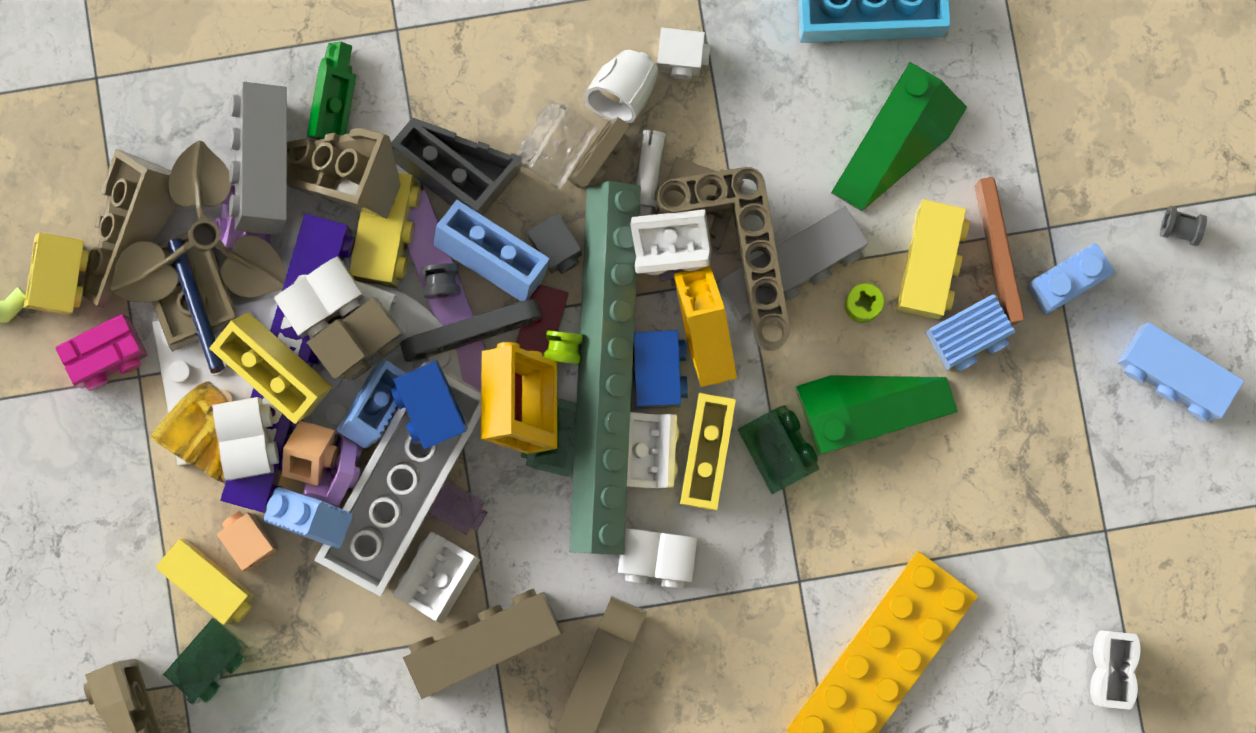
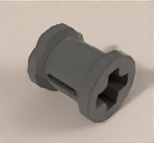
[1160,206,1207,246]

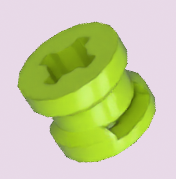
[844,283,884,323]
[544,330,583,364]

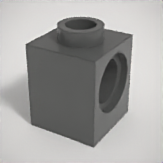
[527,213,582,274]

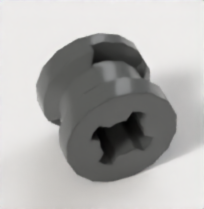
[421,263,461,299]

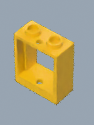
[674,265,737,387]
[481,342,557,454]

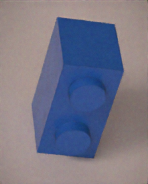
[634,330,688,409]
[391,360,468,450]

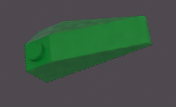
[831,62,967,211]
[795,375,958,456]

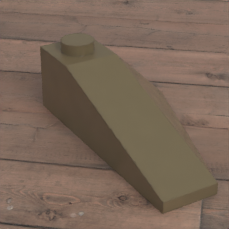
[287,128,401,219]
[82,149,176,308]
[84,659,160,733]

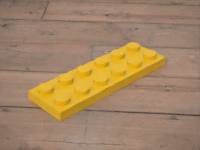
[785,551,978,733]

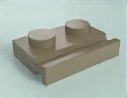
[567,117,630,188]

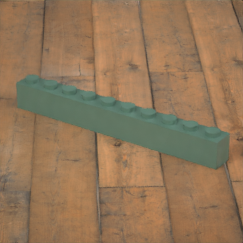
[569,181,641,555]

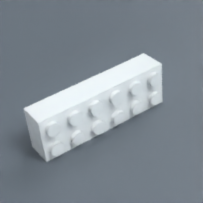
[314,361,481,597]

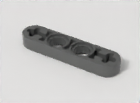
[400,299,543,362]

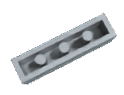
[229,82,287,235]
[717,206,868,322]

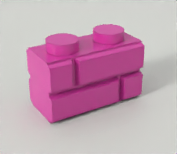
[56,314,148,391]

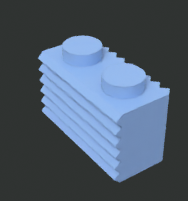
[1027,243,1115,316]
[925,294,1015,372]
[337,359,406,448]
[264,487,353,549]

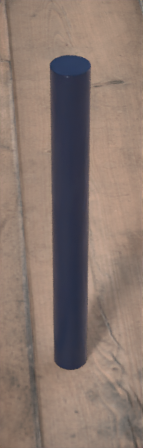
[168,238,225,374]

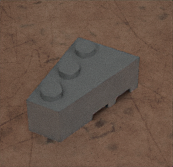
[391,118,522,216]

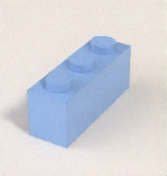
[433,200,550,301]
[1118,322,1244,422]

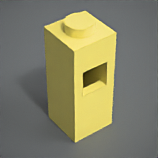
[155,539,254,625]

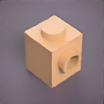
[282,421,339,486]

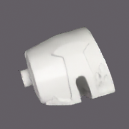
[585,50,658,124]

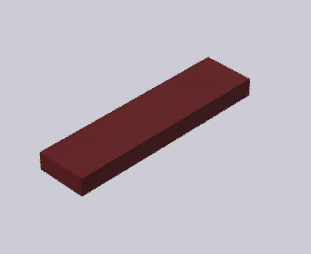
[515,284,569,422]

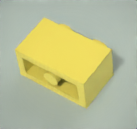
[23,232,88,315]

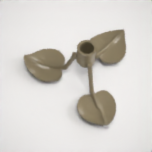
[111,141,287,303]

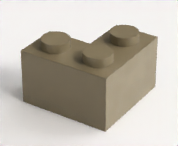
[306,297,404,381]

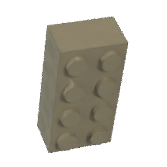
[403,589,563,699]

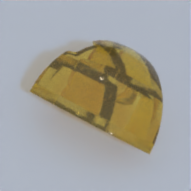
[150,381,229,483]

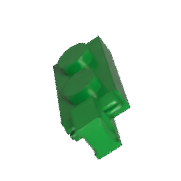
[307,41,356,140]

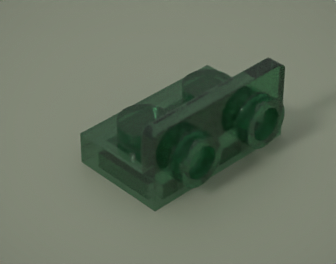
[521,398,576,478]
[737,405,819,494]
[163,618,248,705]

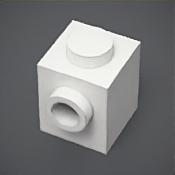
[657,27,711,80]

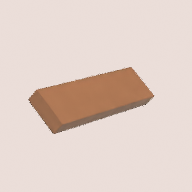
[975,177,1025,325]

